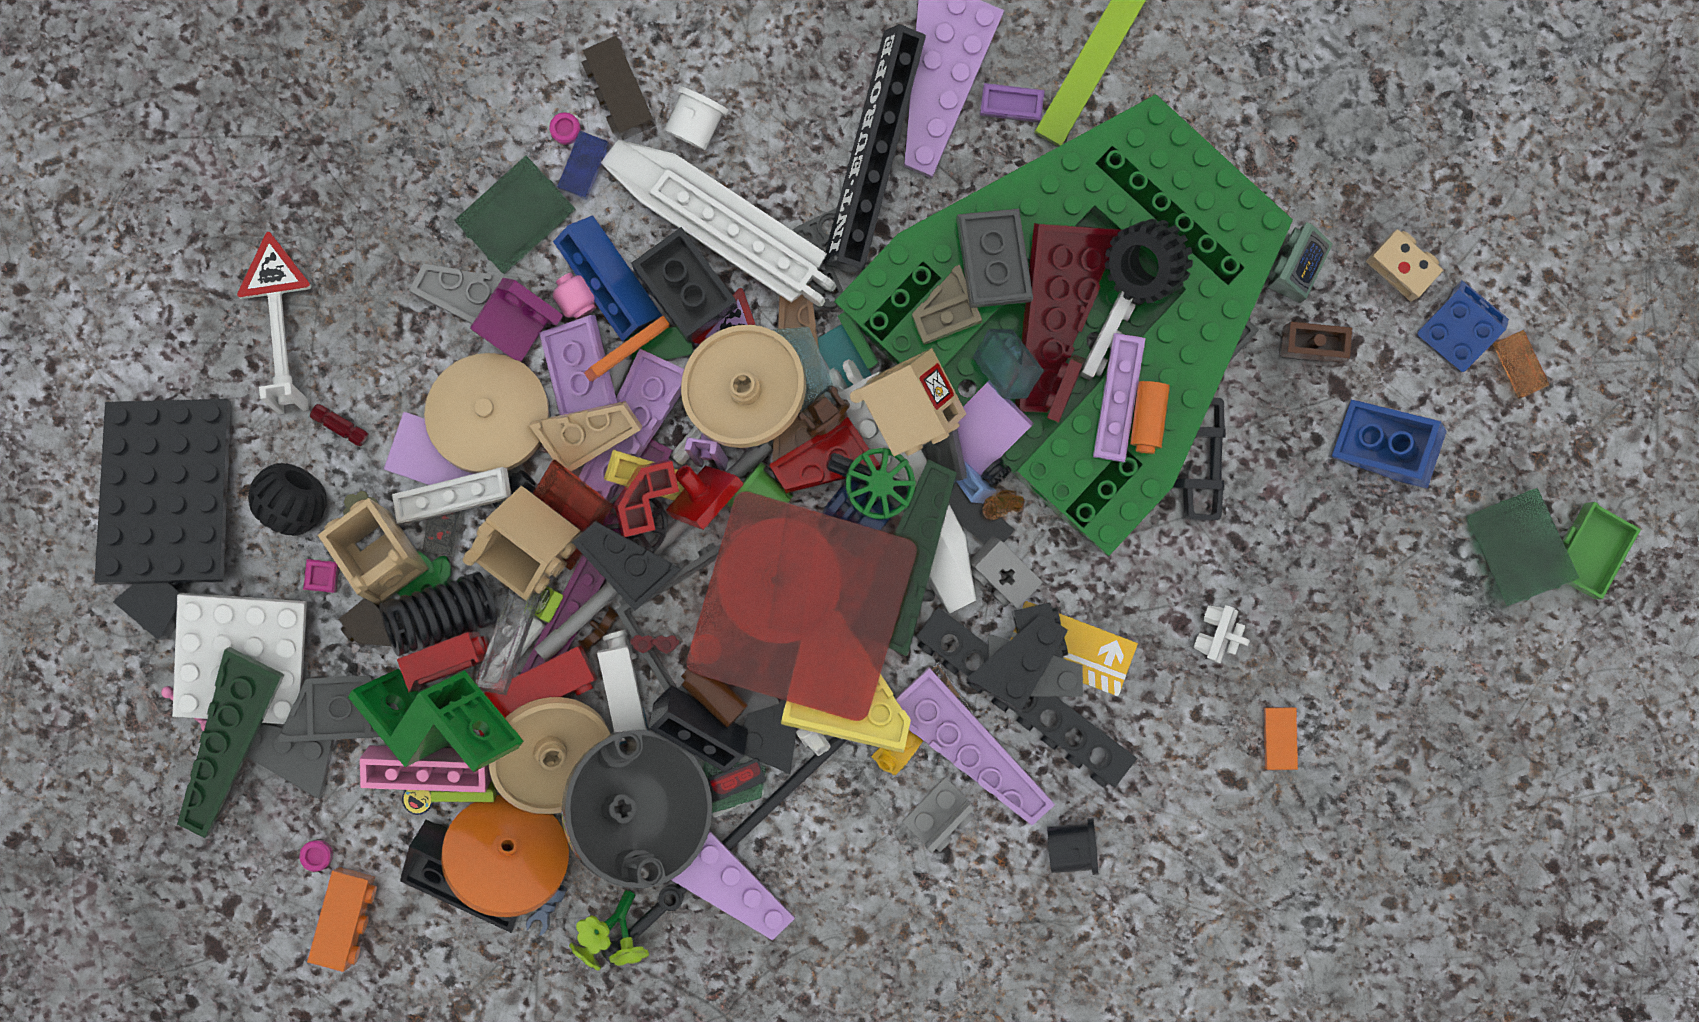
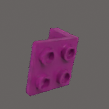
[470,277,563,362]

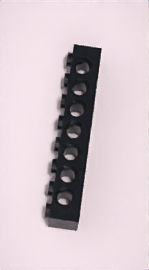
[915,607,1137,788]

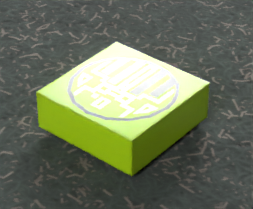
[529,586,563,623]

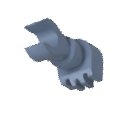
[526,884,567,936]

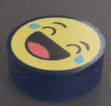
[402,790,434,815]

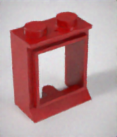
[397,632,491,692]

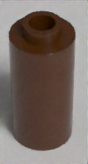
[681,662,748,728]

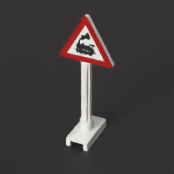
[237,232,311,415]

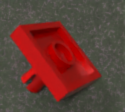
[666,465,744,530]

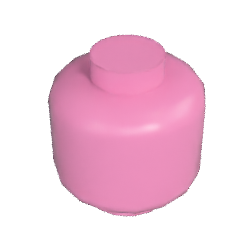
[552,272,597,320]

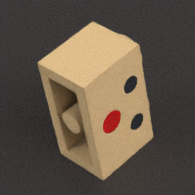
[1366,229,1443,302]

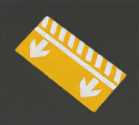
[1010,601,1138,696]

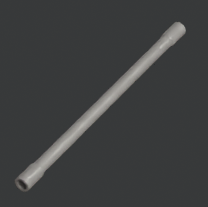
[534,443,773,662]

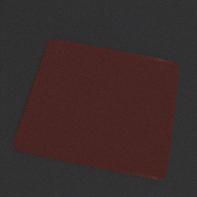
[686,491,916,721]

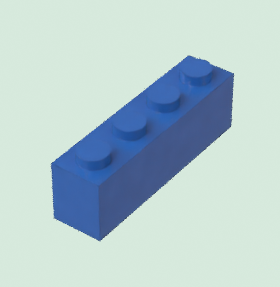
[553,215,662,342]

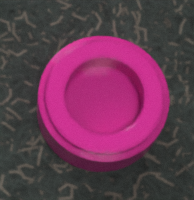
[549,112,581,145]
[299,840,333,872]

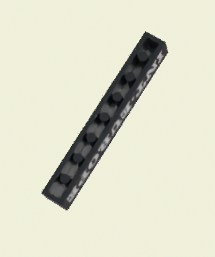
[823,24,926,273]

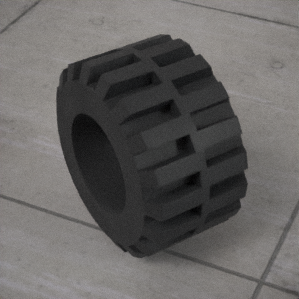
[1105,219,1193,304]

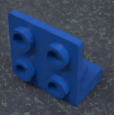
[1417,280,1509,372]

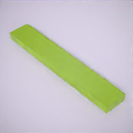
[1034,0,1146,147]

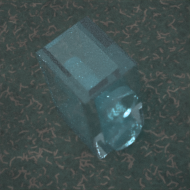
[973,329,1044,399]

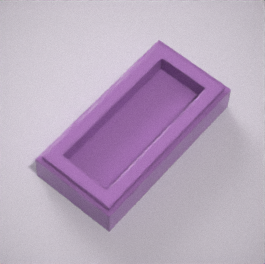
[980,83,1044,123]

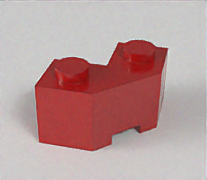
[614,460,679,537]

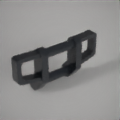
[1172,397,1226,521]

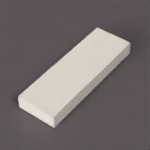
[597,645,647,742]

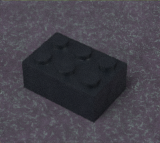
[631,227,738,344]

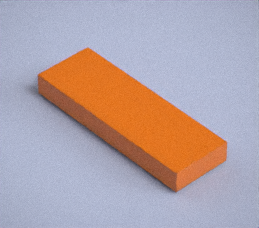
[584,316,669,382]

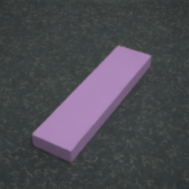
[1093,333,1146,463]

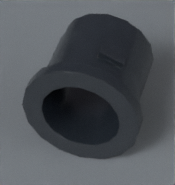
[1047,818,1099,875]

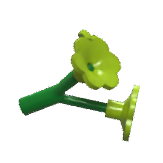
[569,890,649,971]

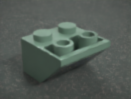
[1267,222,1333,303]

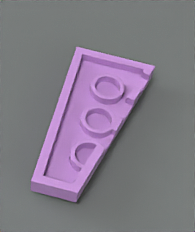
[671,830,795,940]

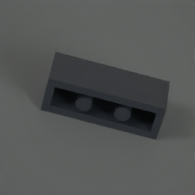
[649,685,747,773]

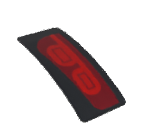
[707,759,766,803]

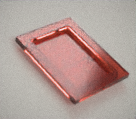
[532,459,614,571]

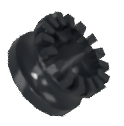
[981,458,1012,488]

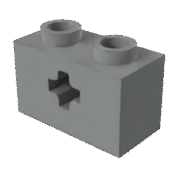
[970,536,1043,609]

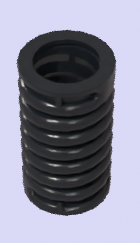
[380,571,497,656]

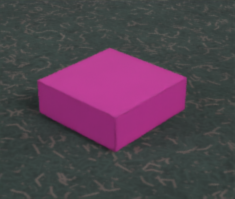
[303,559,339,593]

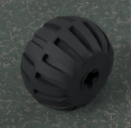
[248,463,326,536]

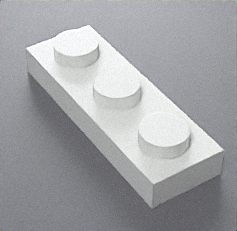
[1079,291,1136,381]

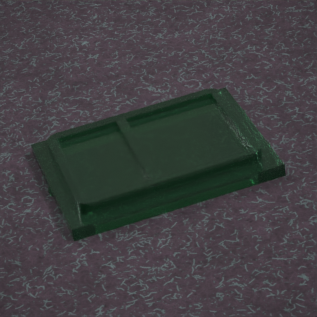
[454,155,576,274]
[1466,487,1579,607]

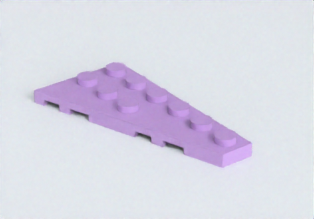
[904,0,1004,178]

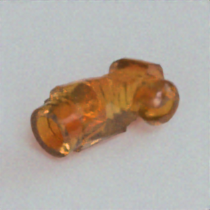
[982,490,1025,520]

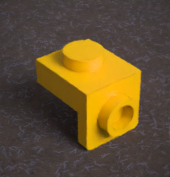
[871,730,923,775]

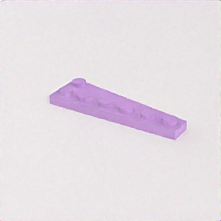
[895,667,1055,825]

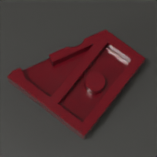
[1045,354,1086,422]

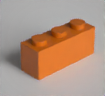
[307,867,377,972]

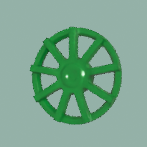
[846,448,916,519]

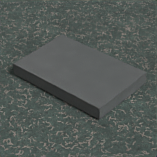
[956,209,1033,308]

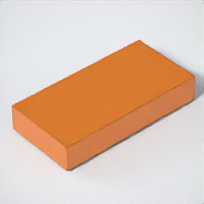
[1263,707,1298,770]

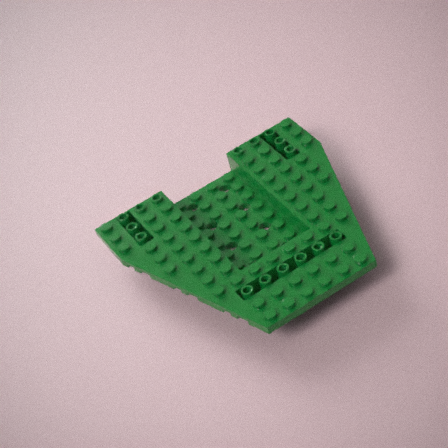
[834,94,1293,557]

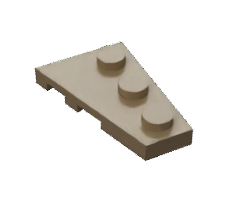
[529,401,643,476]

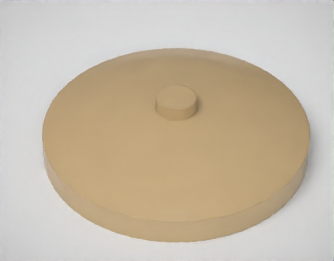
[681,325,806,448]
[424,353,550,474]
[488,697,611,814]

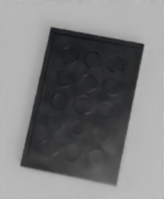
[94,399,231,585]

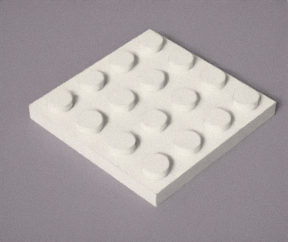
[172,593,307,724]

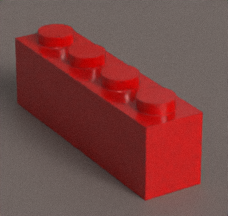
[478,646,598,736]

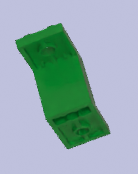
[348,668,524,772]

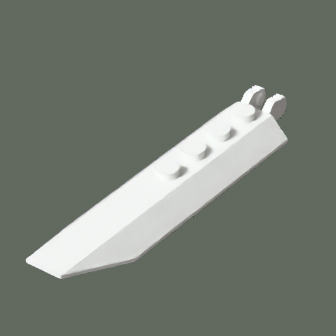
[601,139,836,307]
[827,359,976,613]

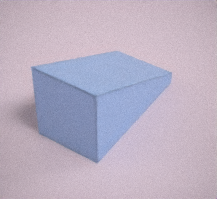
[956,461,996,504]

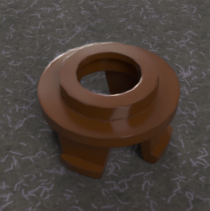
[797,386,850,436]

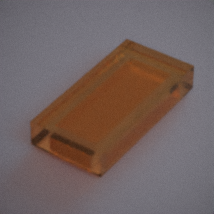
[1493,330,1550,399]

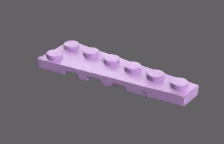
[561,349,684,528]

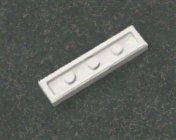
[392,467,511,525]

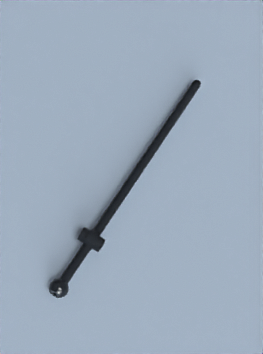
[601,737,847,965]

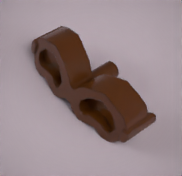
[578,606,618,650]

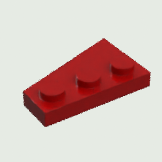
[769,417,881,493]

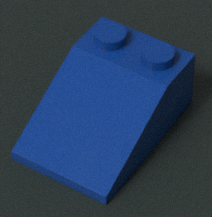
[1332,399,1447,489]

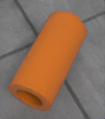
[1130,381,1170,454]

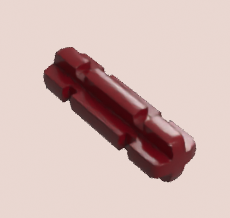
[310,404,368,446]

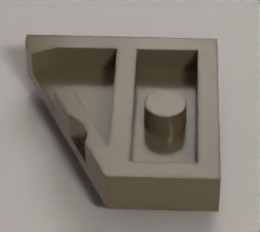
[912,265,982,345]

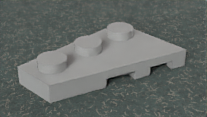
[409,264,521,324]

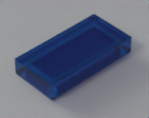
[557,131,609,200]

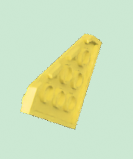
[781,611,911,753]

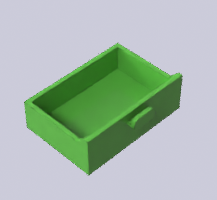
[1547,502,1641,599]

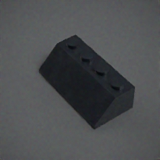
[400,819,520,933]

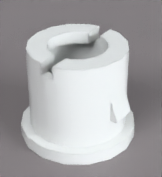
[664,86,729,151]

